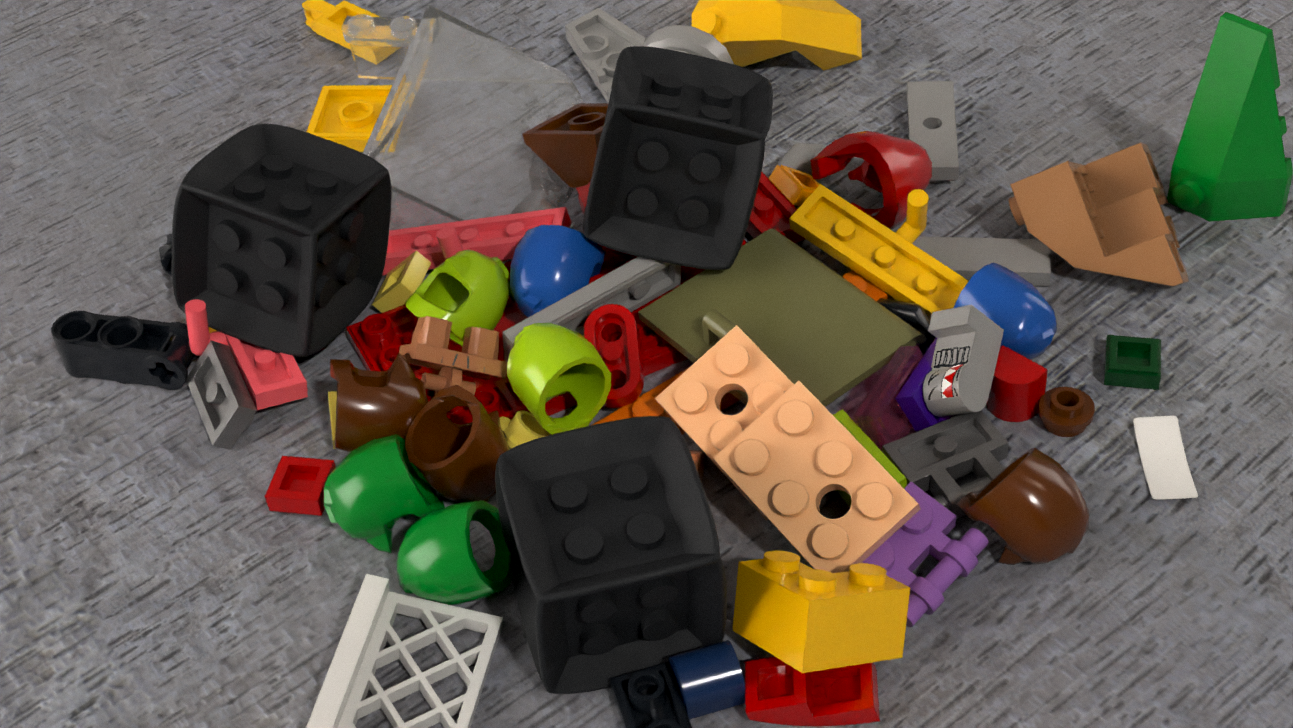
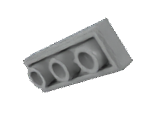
[907,81,959,184]

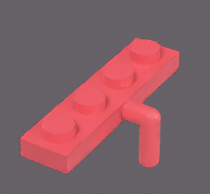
[382,207,571,276]
[185,299,308,410]

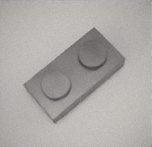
[186,341,257,450]

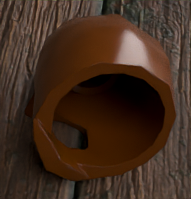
[330,353,428,452]
[404,385,510,503]
[957,448,1089,565]

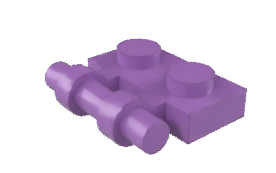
[862,482,989,627]

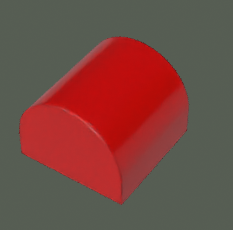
[986,345,1048,422]

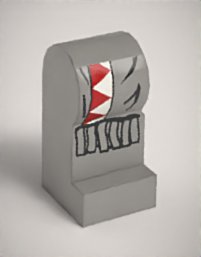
[923,305,1004,417]

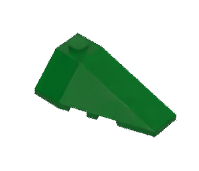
[1167,12,1293,222]

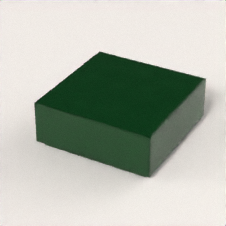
[1104,335,1161,390]

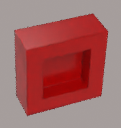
[265,456,336,516]

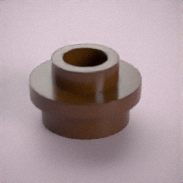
[1038,387,1095,437]

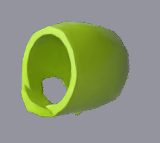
[406,250,510,346]
[507,323,611,435]

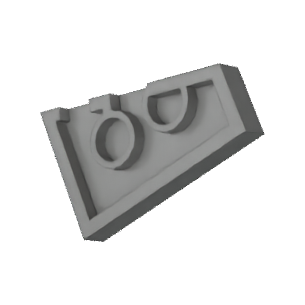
[565,8,646,103]

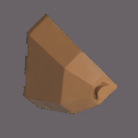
[1009,142,1189,286]

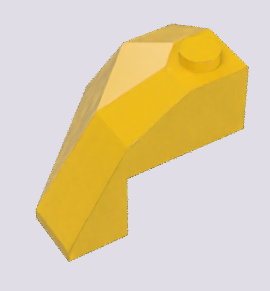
[692,0,862,71]

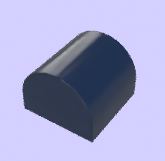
[669,640,746,720]

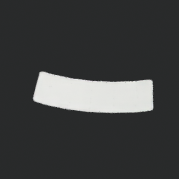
[1133,416,1198,500]

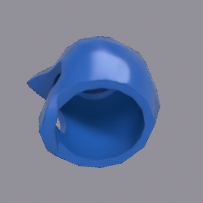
[509,225,606,317]
[953,262,1057,360]

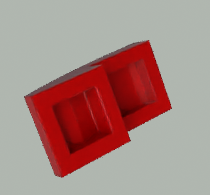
[745,657,880,726]

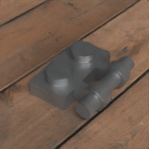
[882,410,1009,518]

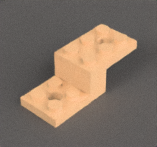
[655,325,920,573]

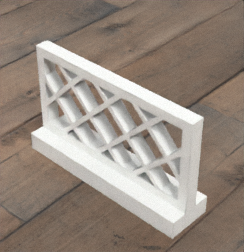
[306,574,503,728]

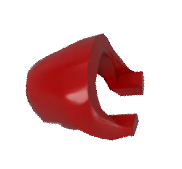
[810,131,932,230]

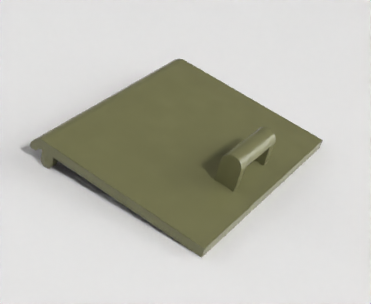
[638,229,927,407]

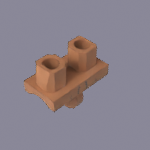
[399,316,507,395]

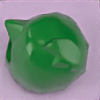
[324,434,445,553]
[396,500,512,605]

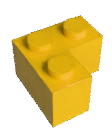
[732,550,910,673]

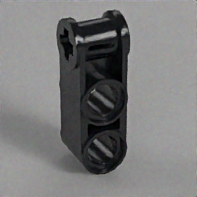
[51,311,200,390]

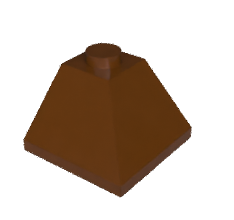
[522,103,608,188]

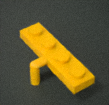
[789,184,968,320]

